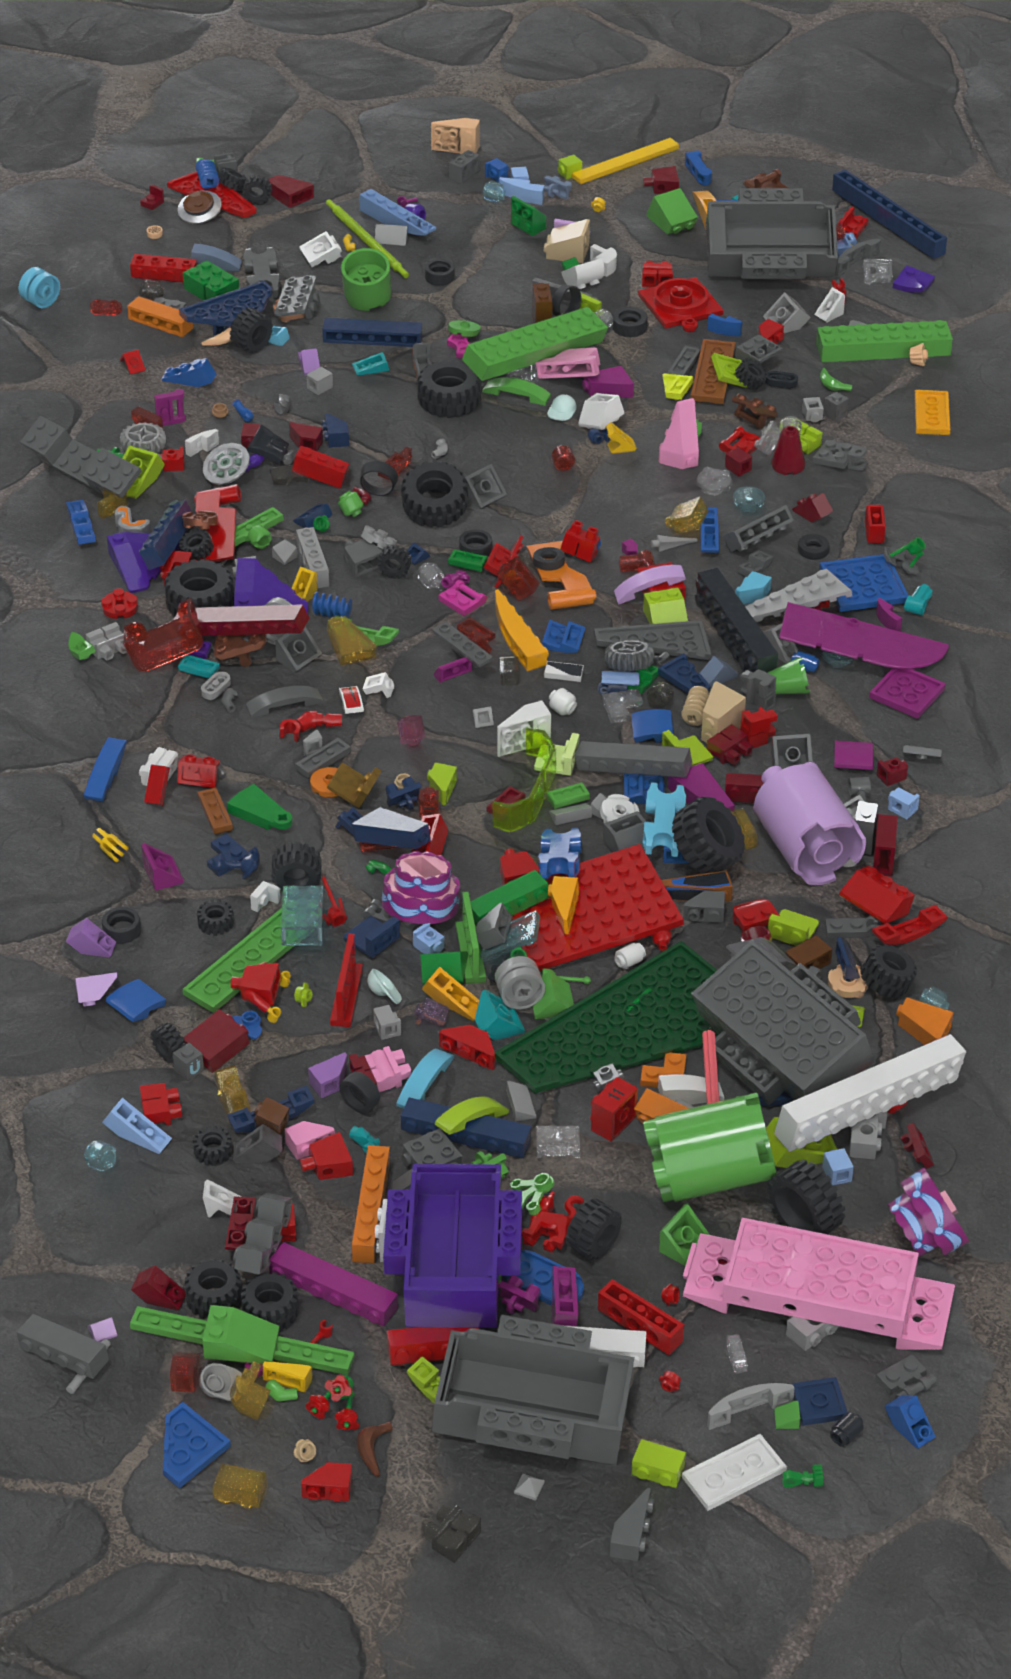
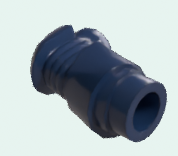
[597,682,628,695]

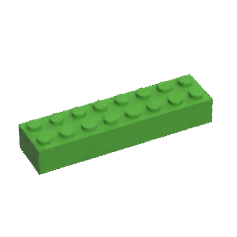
[816,320,953,362]

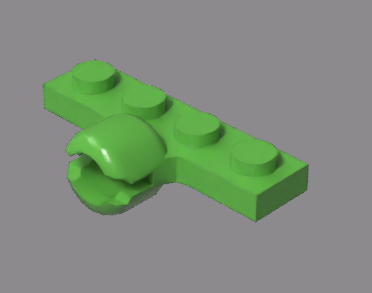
[235,507,284,549]

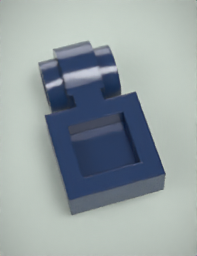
[588,427,611,444]

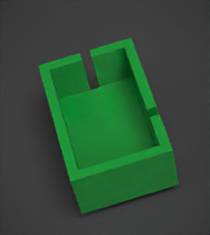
[183,260,240,301]

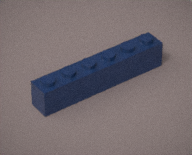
[323,318,422,347]
[139,499,194,570]
[401,1097,531,1159]

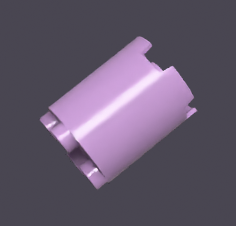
[753,762,866,885]

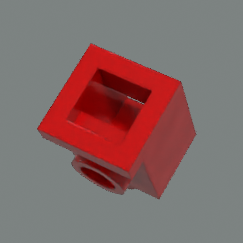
[159,447,185,471]

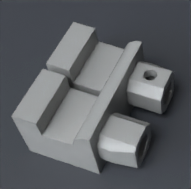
[86,622,129,660]

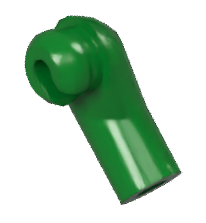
[365,860,392,875]

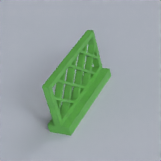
[456,892,486,984]

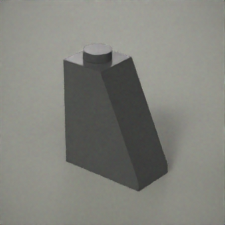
[855,801,878,856]

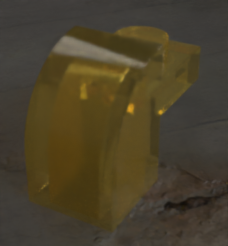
[97,489,128,519]
[214,1065,250,1114]
[230,1361,271,1420]

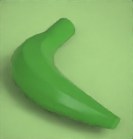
[820,368,852,392]

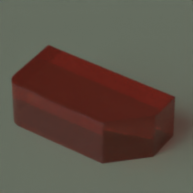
[131,406,163,428]

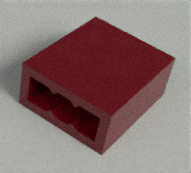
[873,814,898,877]
[183,1009,250,1073]

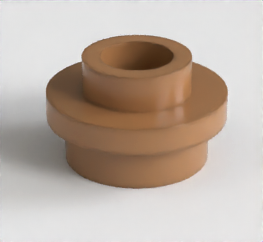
[212,403,229,418]

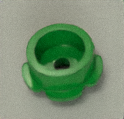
[313,515,330,533]

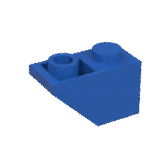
[884,1395,936,1448]

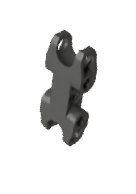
[244,247,280,298]

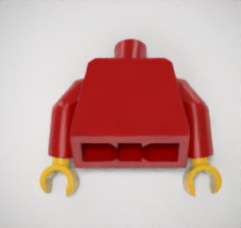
[231,962,291,1023]

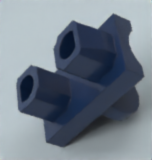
[385,776,422,810]

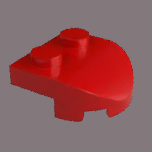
[732,899,780,931]

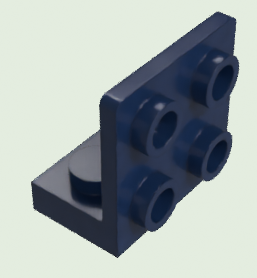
[344,916,400,958]

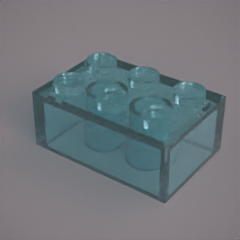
[281,886,324,945]

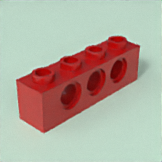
[598,1279,684,1355]

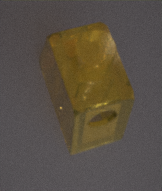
[665,496,709,533]

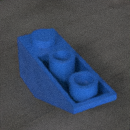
[161,358,217,387]

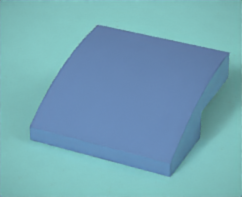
[601,671,639,686]

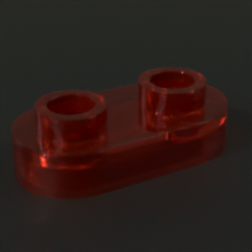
[90,299,122,315]

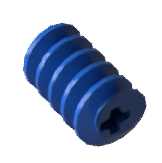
[196,159,220,189]
[312,591,352,618]

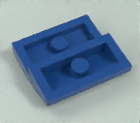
[541,620,586,653]
[632,709,674,743]
[624,773,665,804]
[106,979,166,1022]

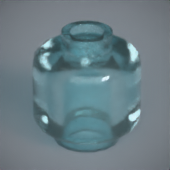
[482,181,506,203]
[918,986,950,1010]
[84,1140,117,1171]

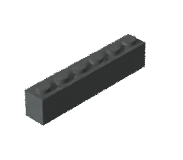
[574,741,693,777]

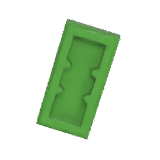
[547,782,590,809]

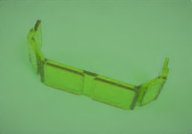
[492,728,556,832]

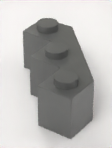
[233,1193,293,1274]

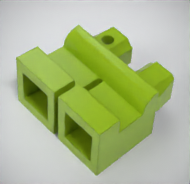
[793,419,823,454]

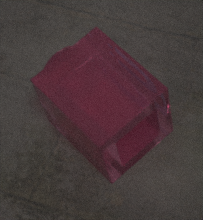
[397,715,425,746]

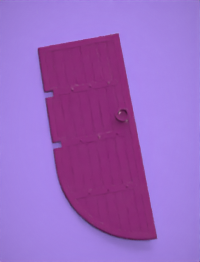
[779,602,949,669]

